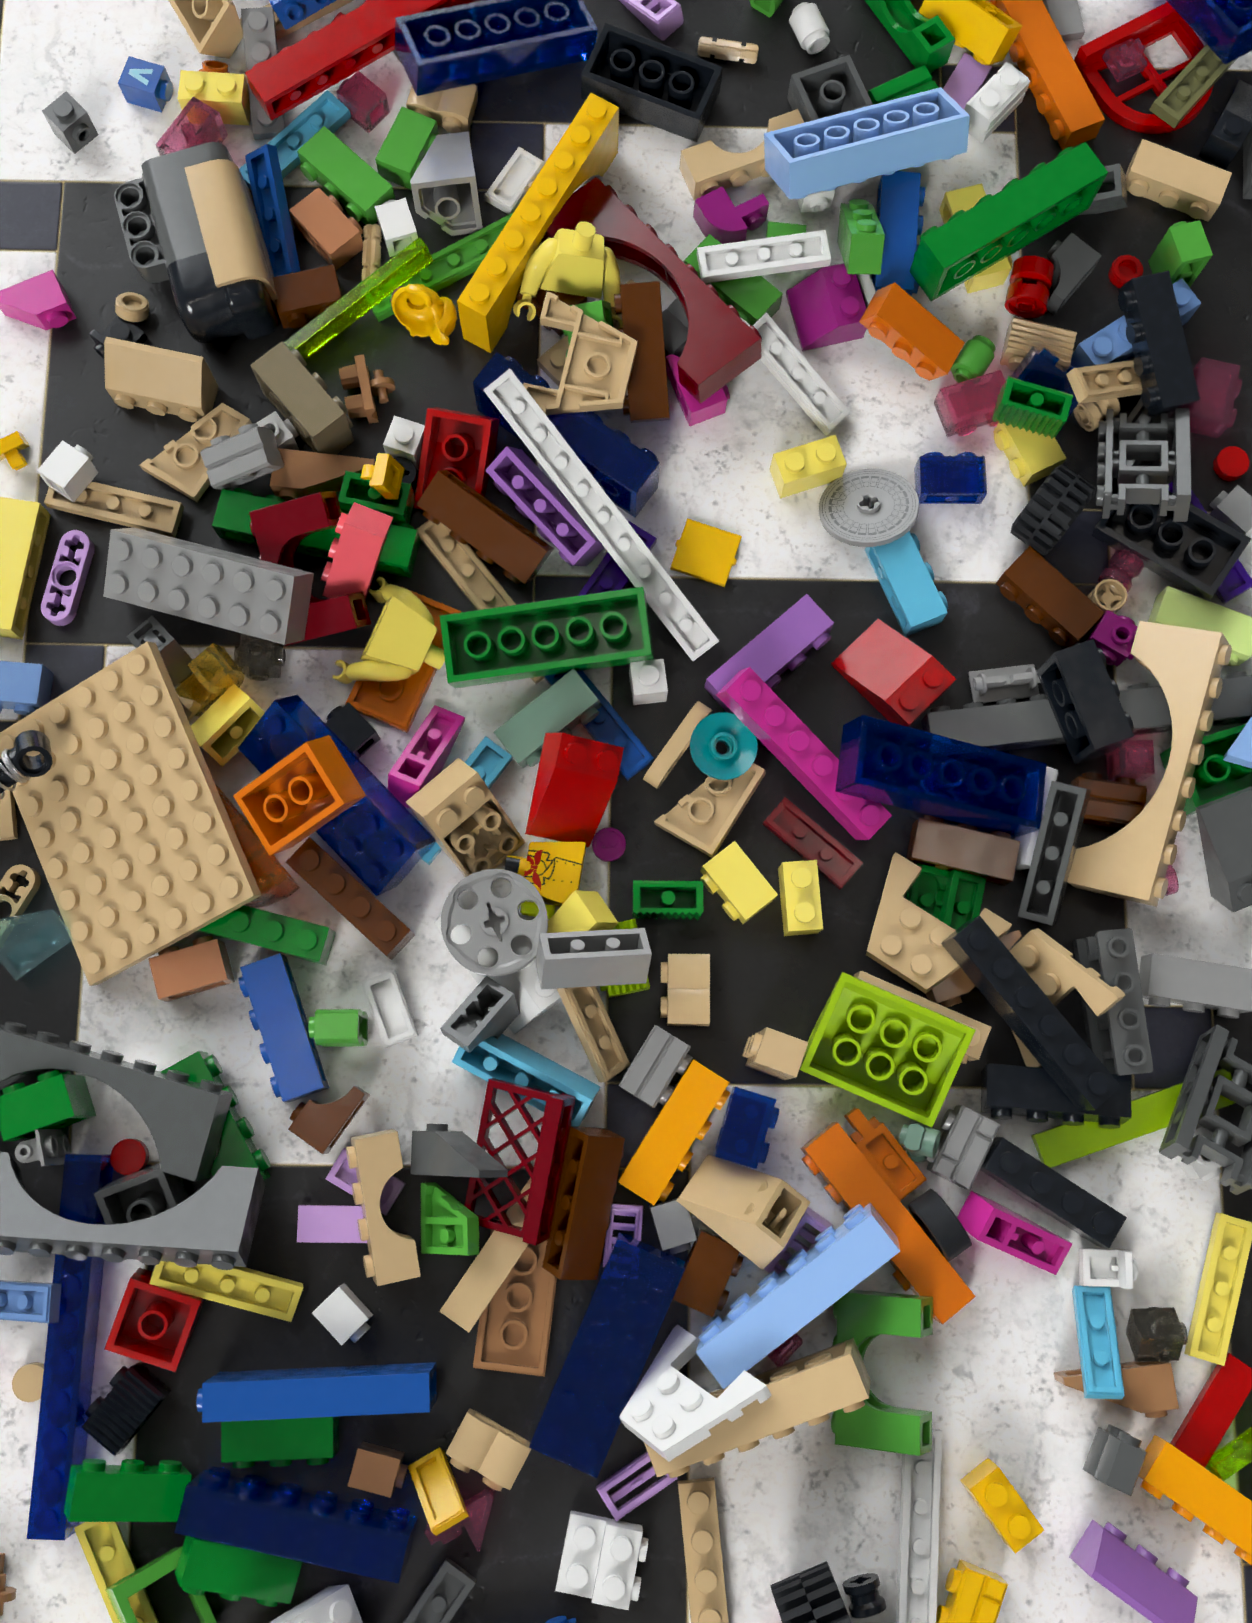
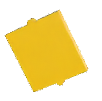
[670,518,742,587]

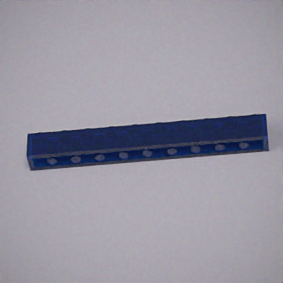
[27,1153,113,1541]

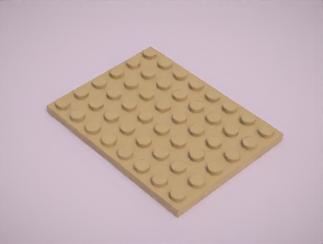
[0,641,261,986]

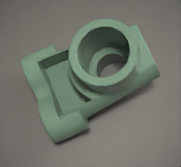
[899,1122,941,1163]

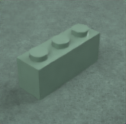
[493,668,602,768]

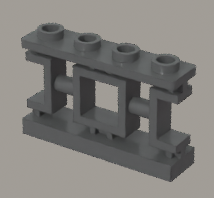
[1096,408,1191,522]
[1073,928,1154,1076]
[1159,1024,1252,1195]

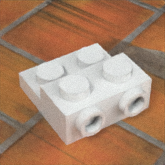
[555,1510,649,1610]

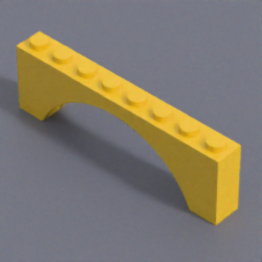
[457,93,619,353]

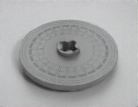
[819,469,919,547]

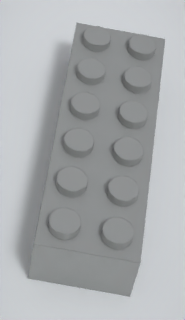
[103,527,314,645]

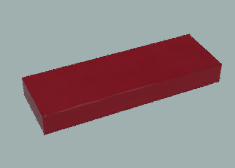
[762,797,863,890]

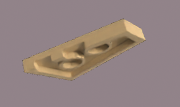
[140,403,252,502]
[654,763,766,858]

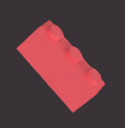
[321,502,393,599]

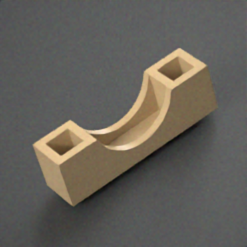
[679,109,804,200]
[346,1129,421,1286]

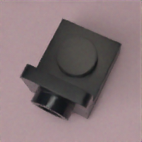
[89,316,148,358]

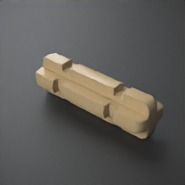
[698,36,759,64]
[362,224,382,287]

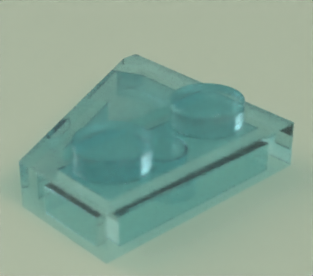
[0,909,74,981]

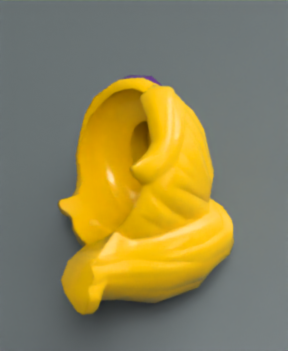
[390,284,457,345]

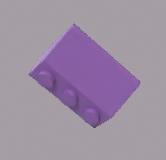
[1069,1519,1198,1623]

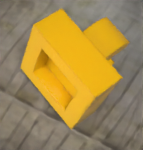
[0,431,29,471]
[361,453,405,499]

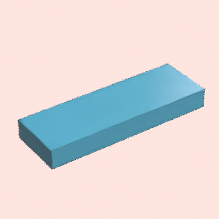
[1072,1286,1125,1400]

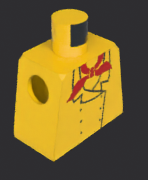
[504,842,586,907]

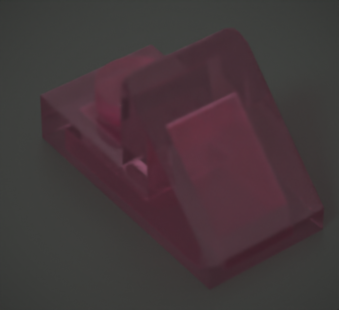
[424,1487,496,1552]

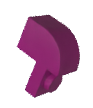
[693,186,769,244]

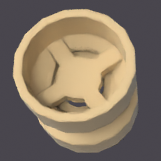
[1073,398,1120,432]
[1087,579,1127,614]

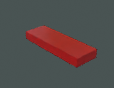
[1170,1352,1252,1468]

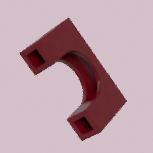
[249,491,371,646]

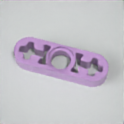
[41,530,94,626]

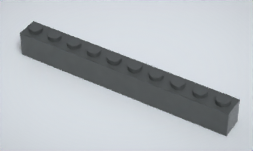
[921,672,1252,760]

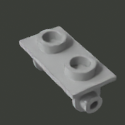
[968,664,1041,703]
[15,1129,70,1167]

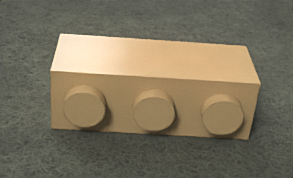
[1126,139,1232,222]
[742,1027,809,1080]

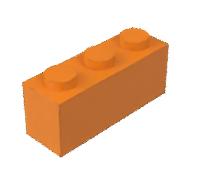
[859,282,965,381]

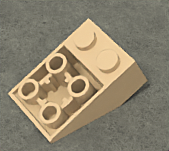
[406,758,526,877]
[676,1154,810,1270]

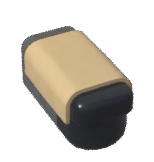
[114,142,279,343]

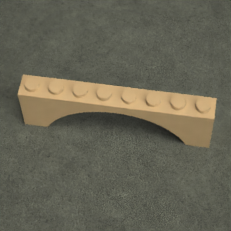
[1067,621,1232,907]

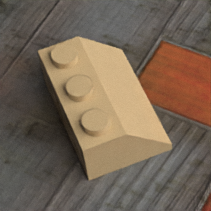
[168,0,243,59]
[104,337,219,422]

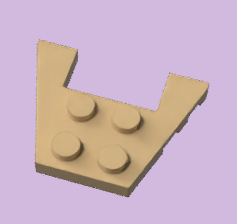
[523,292,638,415]
[866,852,1012,994]
[1009,928,1126,1068]

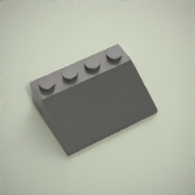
[1196,786,1252,912]

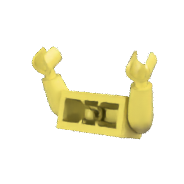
[513,222,623,328]
[332,577,445,684]

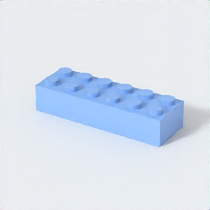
[764,87,970,199]
[696,1203,900,1389]

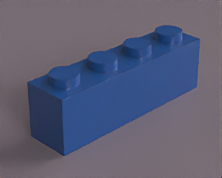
[871,171,925,296]
[238,953,329,1102]

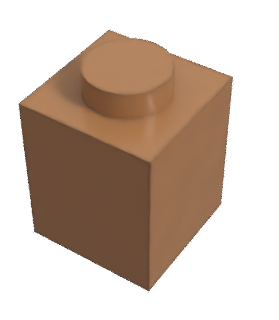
[348,1441,408,1498]

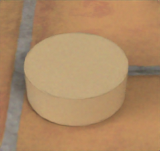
[115,292,149,322]
[12,1362,53,1402]

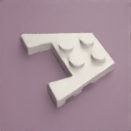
[619,1324,772,1462]

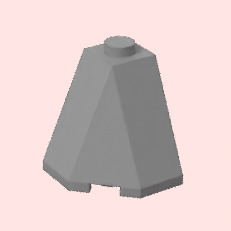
[410,131,483,236]

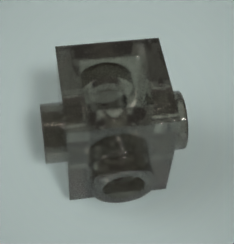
[234,634,286,681]
[1125,1307,1188,1363]

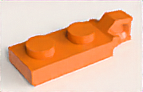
[844,1107,927,1201]

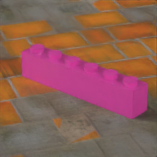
[716,667,892,840]

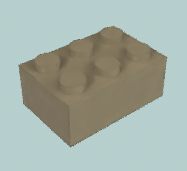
[250,341,355,455]

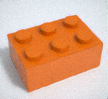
[233,735,367,856]

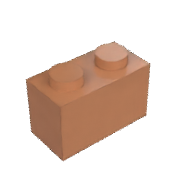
[289,187,363,270]
[148,936,235,1002]

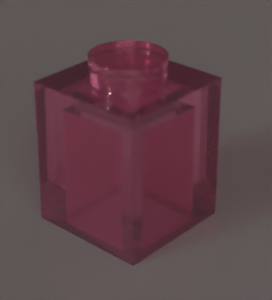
[336,71,390,133]
[1107,740,1155,782]

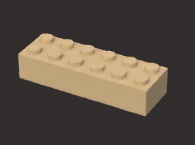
[644,1338,871,1478]

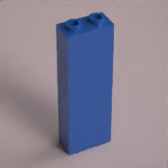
[196,1362,437,1423]

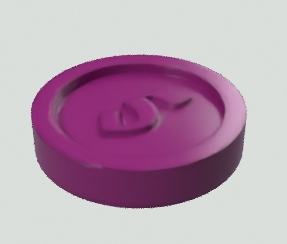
[592,827,626,862]

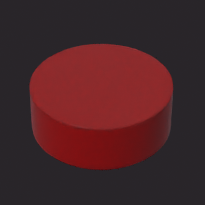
[1108,255,1143,288]
[1213,446,1250,481]
[110,1139,149,1175]

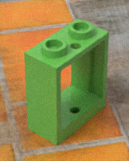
[105,1546,217,1623]

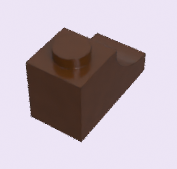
[288,1086,370,1154]

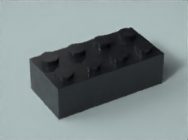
[581,23,723,142]
[1092,492,1251,601]

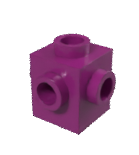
[1085,610,1138,667]

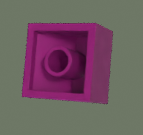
[786,263,867,351]

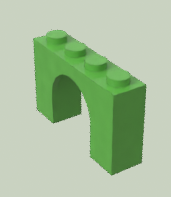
[831,1290,933,1456]

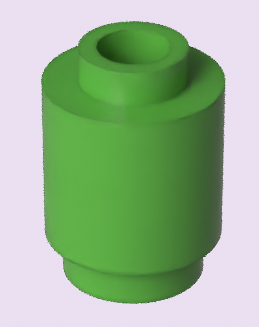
[951,335,996,386]

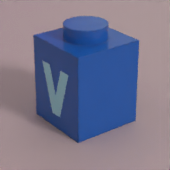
[118,56,173,113]

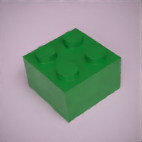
[0,1070,96,1141]

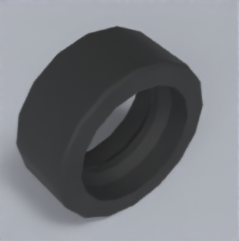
[908,1189,972,1262]

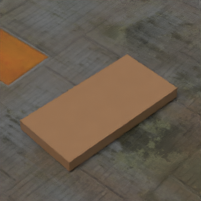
[473,1219,557,1377]

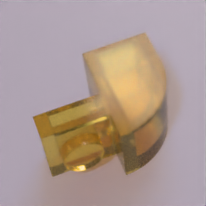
[175,643,245,717]

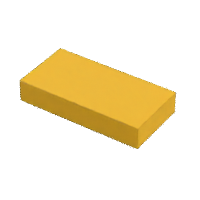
[408,1447,469,1536]

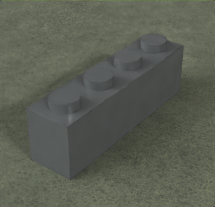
[1018,781,1091,926]

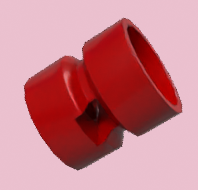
[1005,256,1055,318]

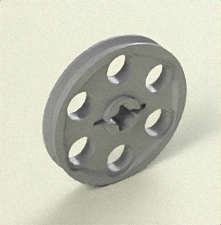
[441,869,548,977]

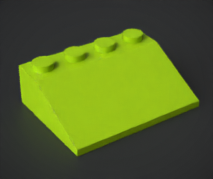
[800,972,976,1128]

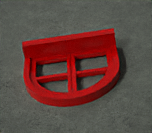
[1074,0,1213,134]

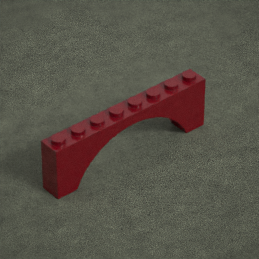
[541,177,762,404]

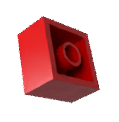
[104,1268,205,1372]

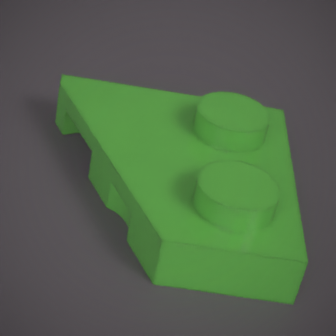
[421,1182,479,1256]

